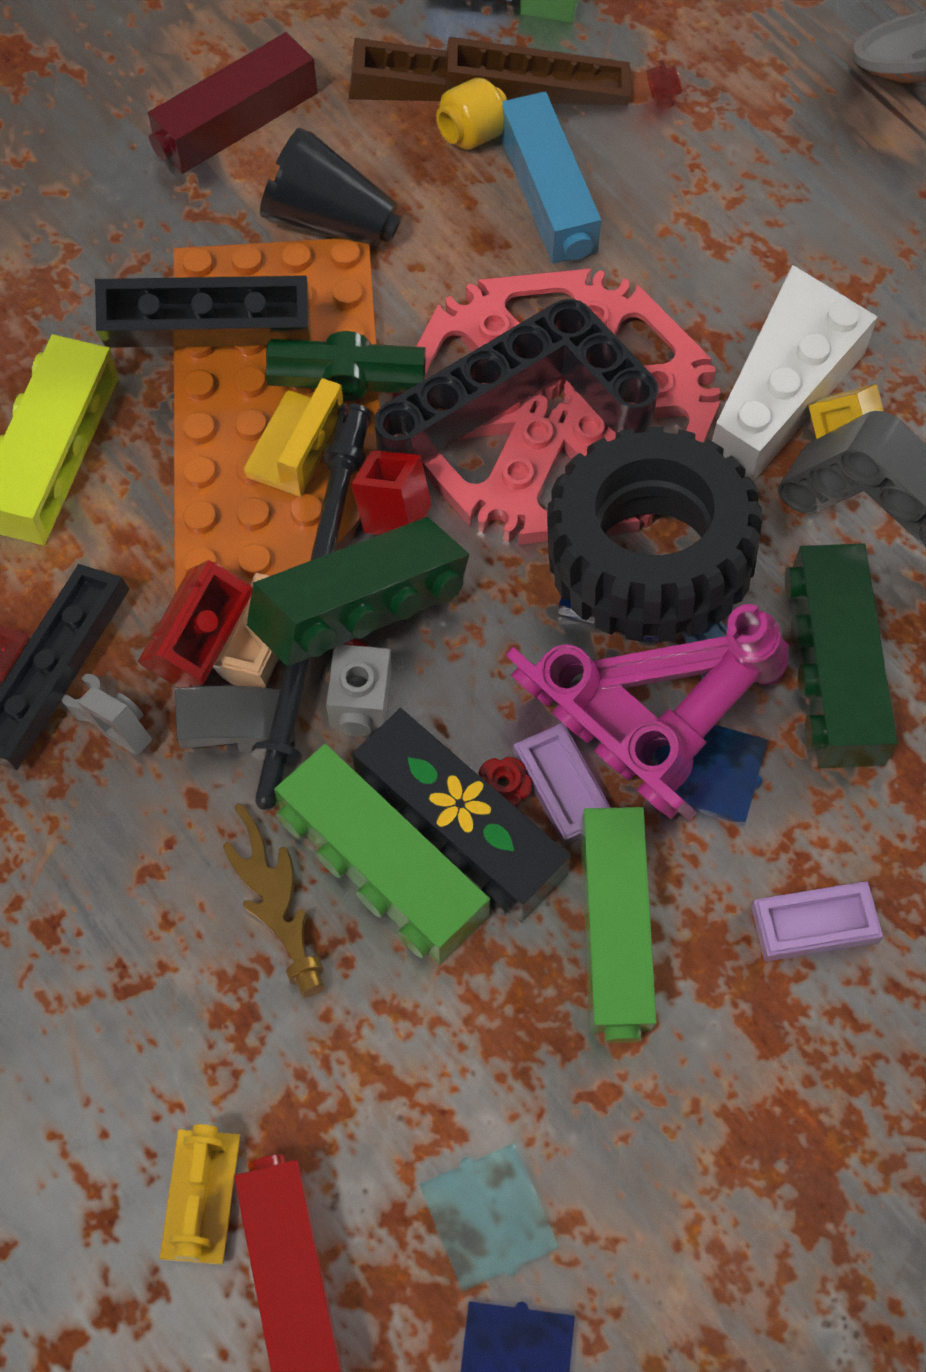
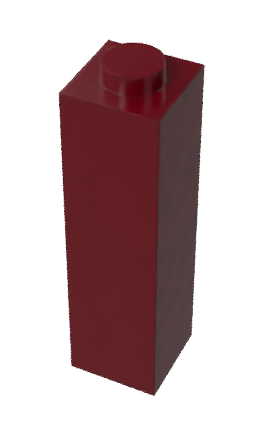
[148,32,318,174]

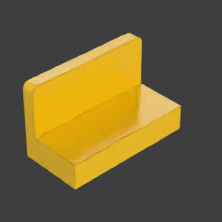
[244,378,343,497]

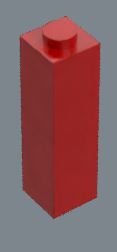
[234,1154,344,1372]

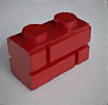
[137,560,252,688]

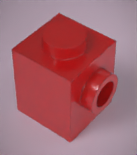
[351,450,432,535]

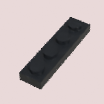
[0,564,130,771]

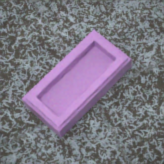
[513,723,611,847]
[751,881,883,962]

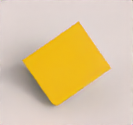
[808,384,883,439]

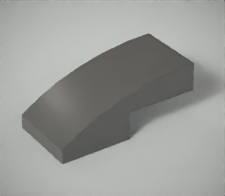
[175,686,295,752]

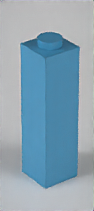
[500,91,602,264]

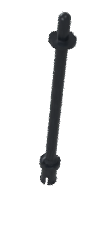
[251,403,372,811]

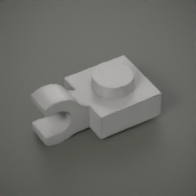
[61,674,153,756]

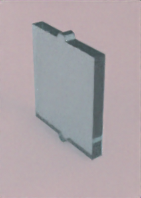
[419,1143,559,1292]

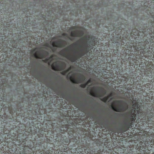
[778,410,926,548]

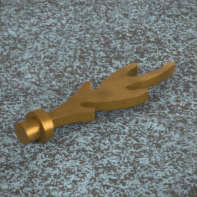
[223,803,324,997]

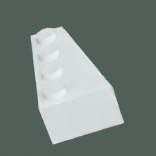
[712,265,878,481]

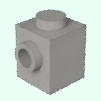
[326,645,392,736]

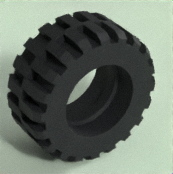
[547,426,762,642]

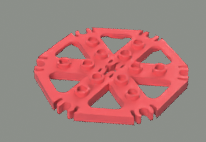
[392,268,721,545]

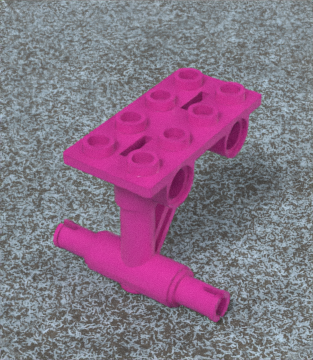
[506,604,789,820]

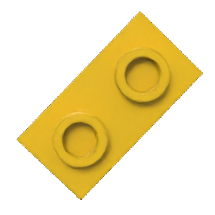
[159,1124,241,1265]

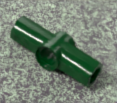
[266,331,426,401]

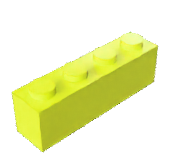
[0,334,119,546]

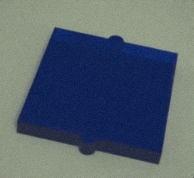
[655,725,768,825]
[460,1301,575,1372]

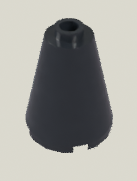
[259,127,402,248]

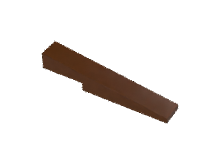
[349,37,631,105]

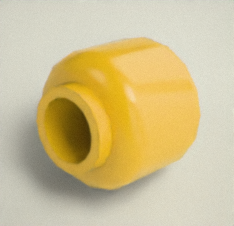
[436,77,507,150]

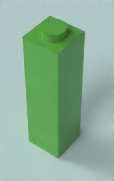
[580,807,656,1043]

